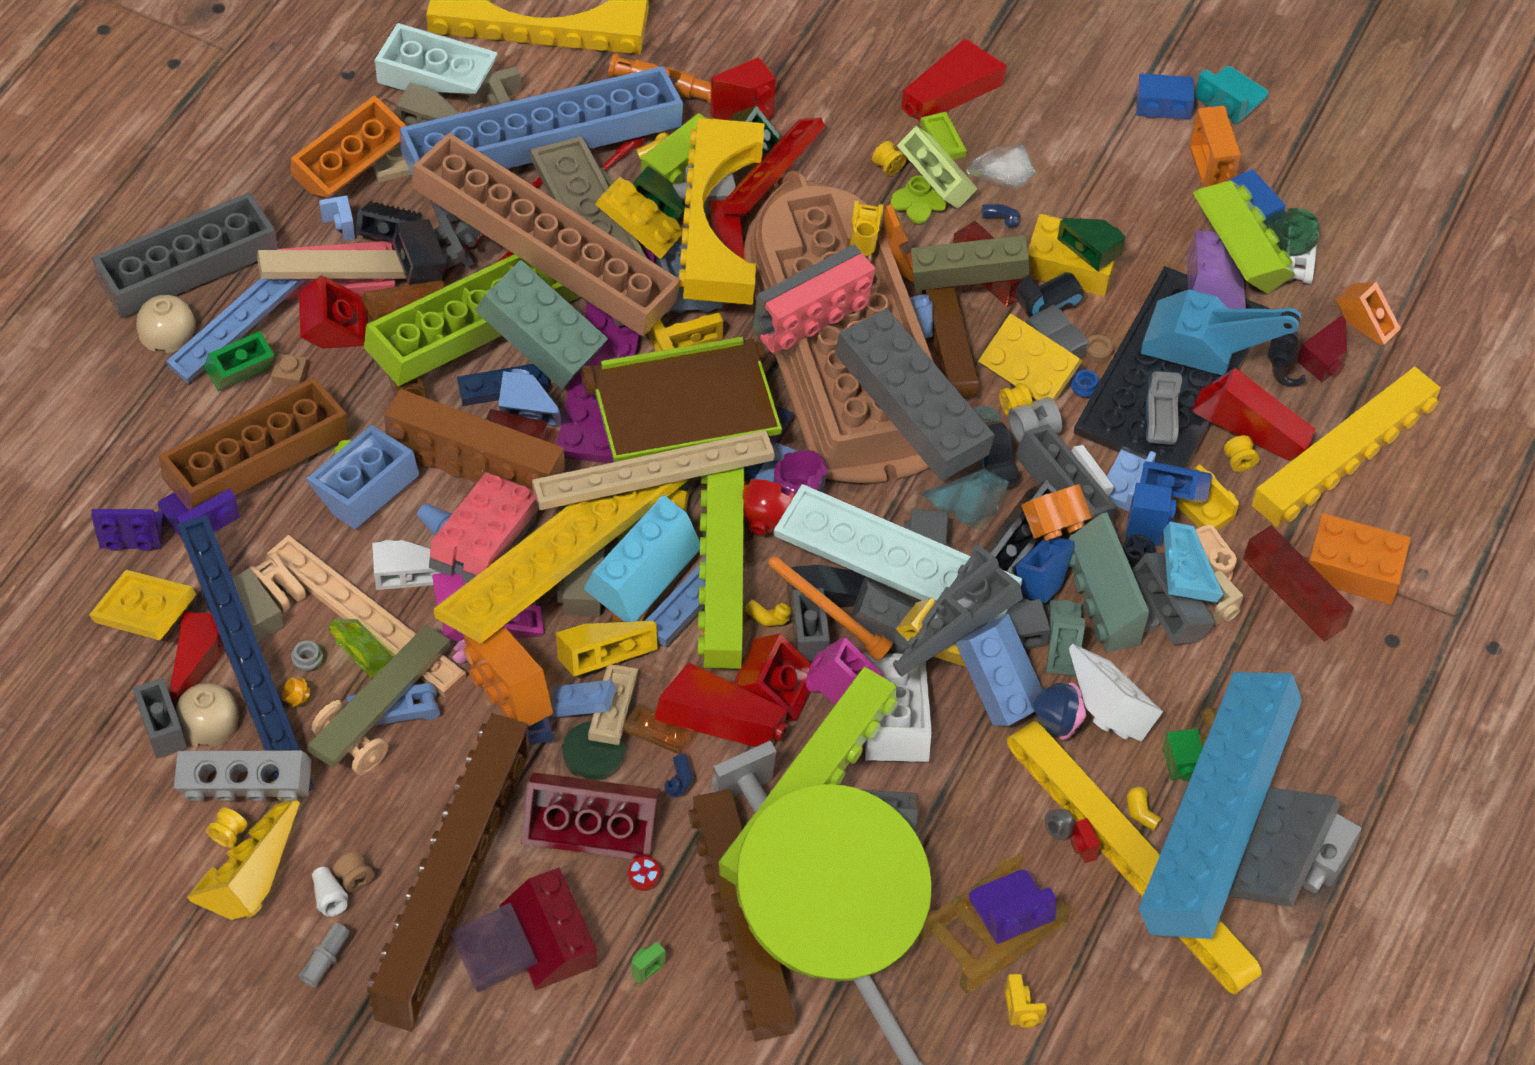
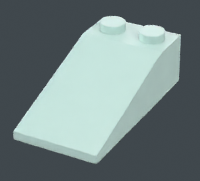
[375,23,498,94]

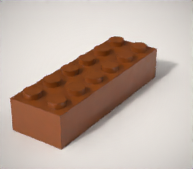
[159,377,348,510]
[384,389,565,509]

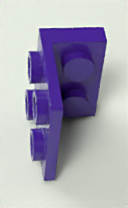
[91,509,165,551]

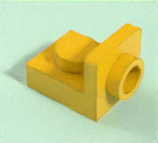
[1004,974,1047,1028]

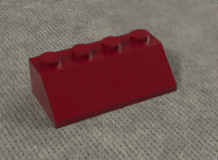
[521,772,660,859]

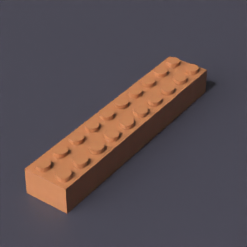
[412,133,681,336]

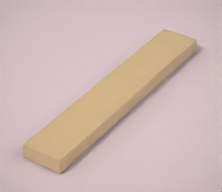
[257,250,406,279]

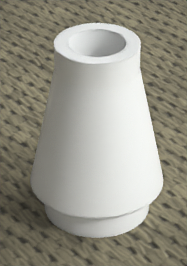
[312,867,348,917]

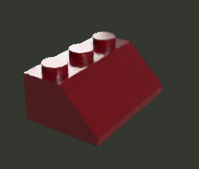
[499,867,597,991]

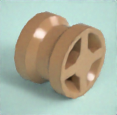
[333,851,374,893]

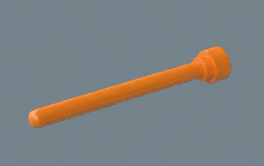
[768,556,893,662]

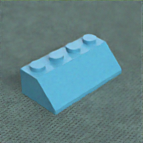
[583,495,700,622]

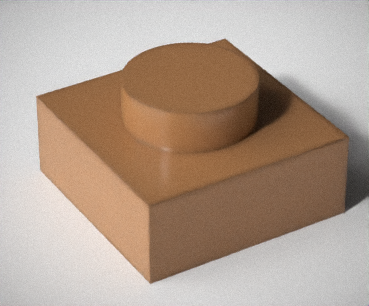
[271,353,308,386]

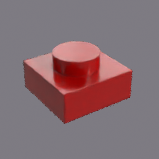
[1070,818,1100,864]

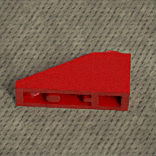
[169,612,223,708]

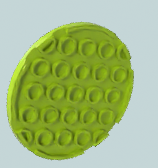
[735,784,931,981]

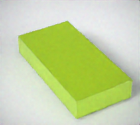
[920,112,967,160]

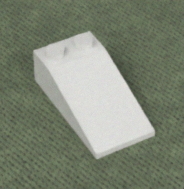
[863,653,931,762]

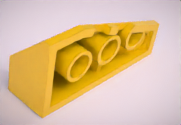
[187,800,300,920]

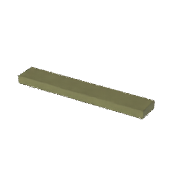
[308,624,451,767]

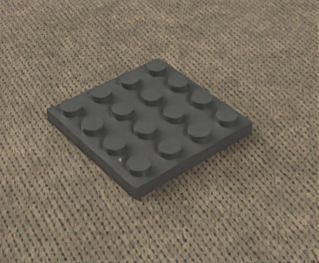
[1228,787,1340,907]

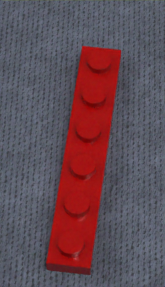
[720,117,825,215]

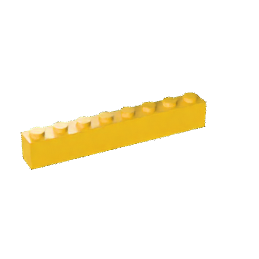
[1251,366,1441,528]

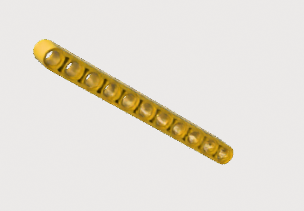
[1007,721,1262,994]

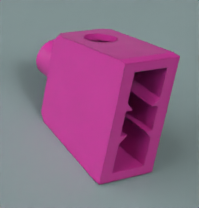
[806,637,884,704]

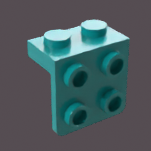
[1194,66,1268,125]

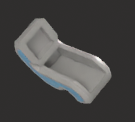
[1146,371,1182,445]

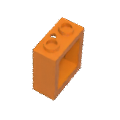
[1189,106,1241,188]

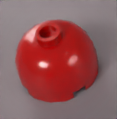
[742,479,795,535]

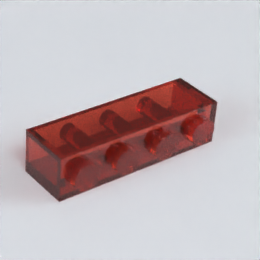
[1243,525,1354,642]

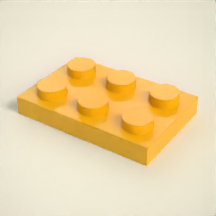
[595,177,683,259]
[978,313,1082,402]
[89,570,197,640]

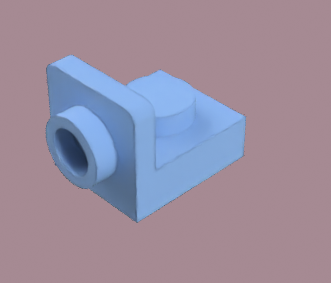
[319,196,355,241]

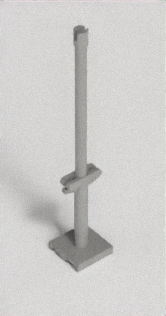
[710,741,923,1065]

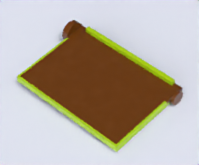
[581,337,782,462]

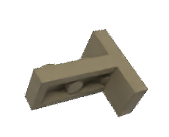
[466,66,521,107]

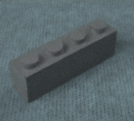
[1015,424,1117,531]

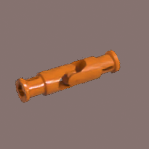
[608,54,711,104]

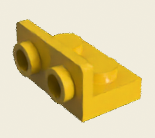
[1171,464,1239,531]

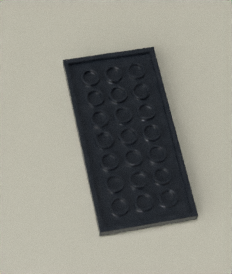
[1073,266,1270,468]

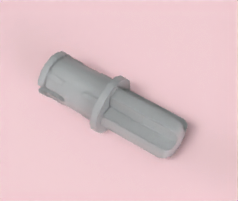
[298,923,349,988]

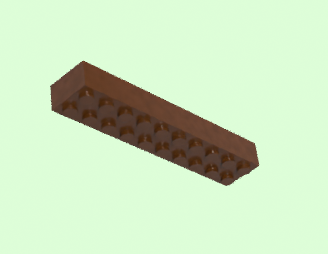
[367,713,530,1032]

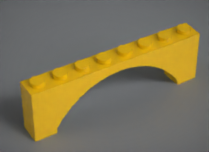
[426,0,649,55]
[679,118,764,305]

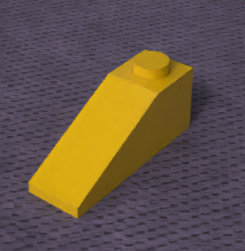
[556,621,658,677]

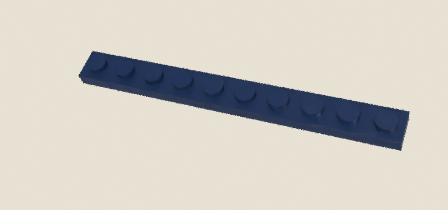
[177,515,314,791]

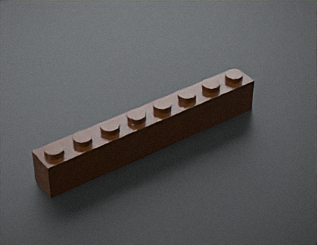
[688,789,795,1042]

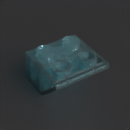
[923,469,1009,524]

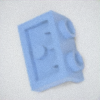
[1107,450,1156,511]

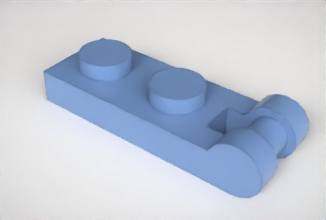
[347,683,440,726]

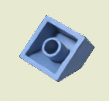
[498,369,562,427]

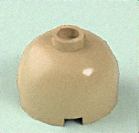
[136,295,196,353]
[175,683,240,747]

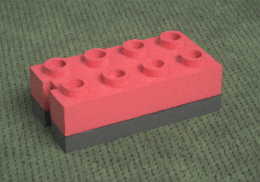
[752,244,875,354]
[429,472,538,583]

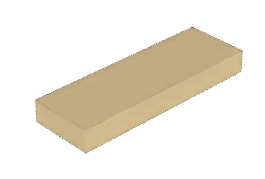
[588,665,638,745]

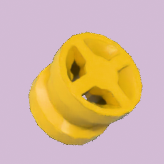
[872,141,907,176]
[999,383,1033,416]
[1224,435,1260,472]
[206,807,248,848]

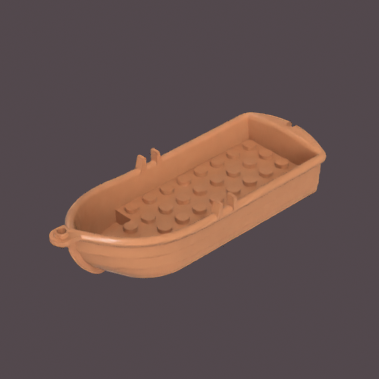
[744,171,934,483]

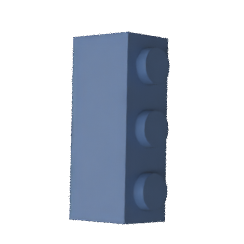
[306,425,419,529]
[955,614,1043,726]

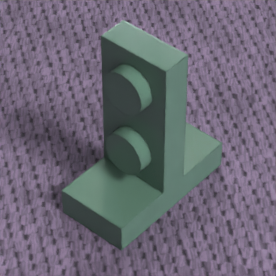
[1046,600,1085,676]

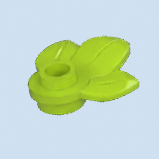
[890,175,946,224]

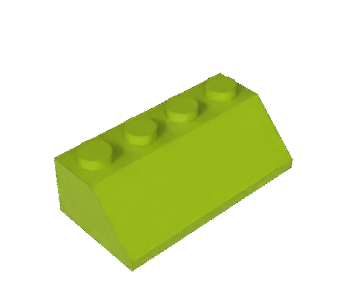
[1193,180,1295,294]

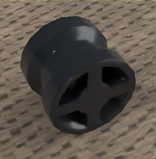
[1123,534,1154,569]

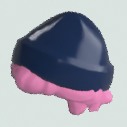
[1033,682,1086,740]

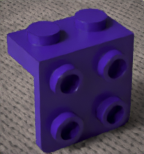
[157,489,240,538]
[969,869,1056,944]

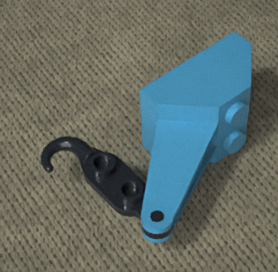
[1141,289,1306,387]

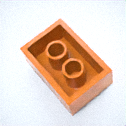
[1303,513,1411,605]
[463,626,553,727]

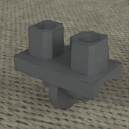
[434,213,479,268]

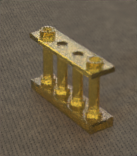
[917,853,1071,995]

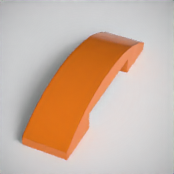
[882,204,914,283]

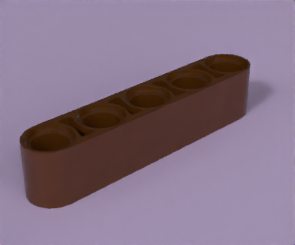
[922,286,978,398]

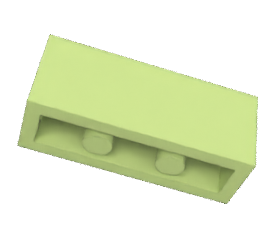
[897,126,978,209]

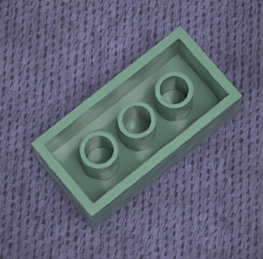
[475,260,608,389]

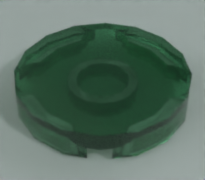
[1265,208,1321,257]
[562,721,626,780]

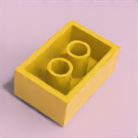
[1028,214,1116,297]

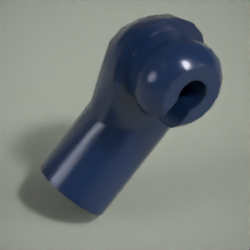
[981,204,1021,227]

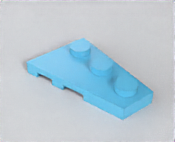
[1163,522,1223,603]

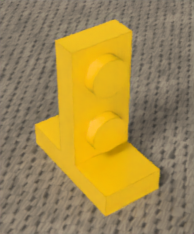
[647,313,723,352]

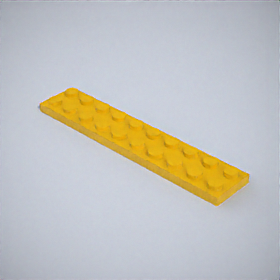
[434,479,687,643]

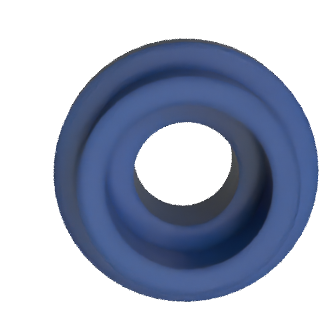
[1071,370,1100,397]

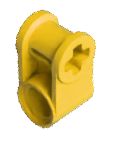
[849,200,884,256]

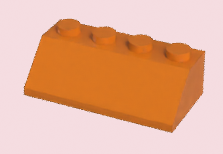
[291,95,406,198]

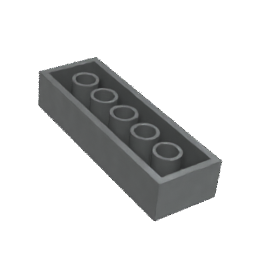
[92,192,278,318]
[835,308,995,481]

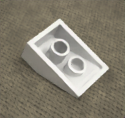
[1069,644,1163,741]

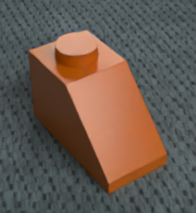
[1335,282,1401,345]

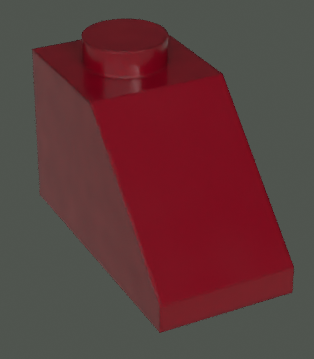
[1297,315,1347,383]

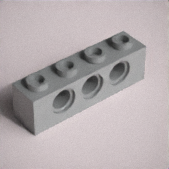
[174,751,312,801]

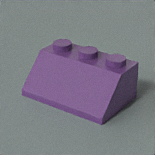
[1187,230,1246,309]

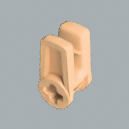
[1196,525,1237,581]
[248,553,306,614]

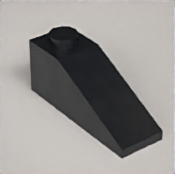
[787,564,878,608]

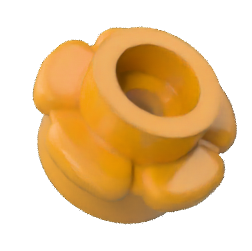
[282,677,310,708]

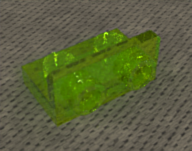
[328,619,393,679]

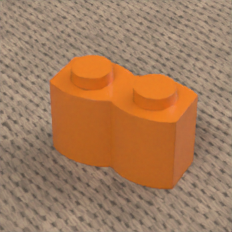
[1021,484,1092,541]

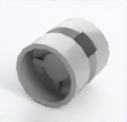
[1008,397,1062,444]

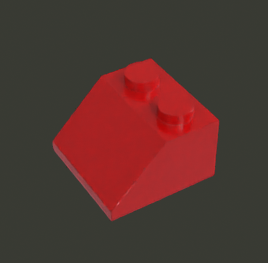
[710,57,776,120]
[299,275,367,349]
[733,633,811,721]

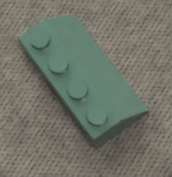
[1068,512,1149,653]

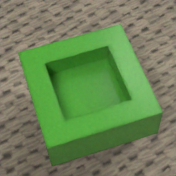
[631,941,665,985]

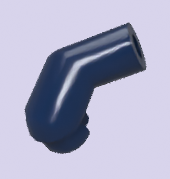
[664,754,694,797]

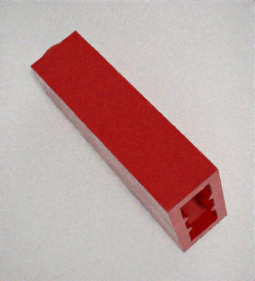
[901,38,1007,121]
[1191,368,1315,461]
[654,662,788,747]

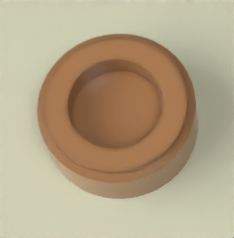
[1085,335,1113,364]

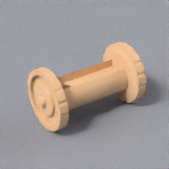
[311,700,388,775]

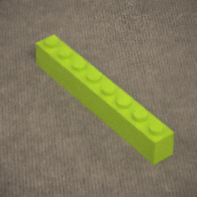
[698,467,744,669]
[719,666,898,885]

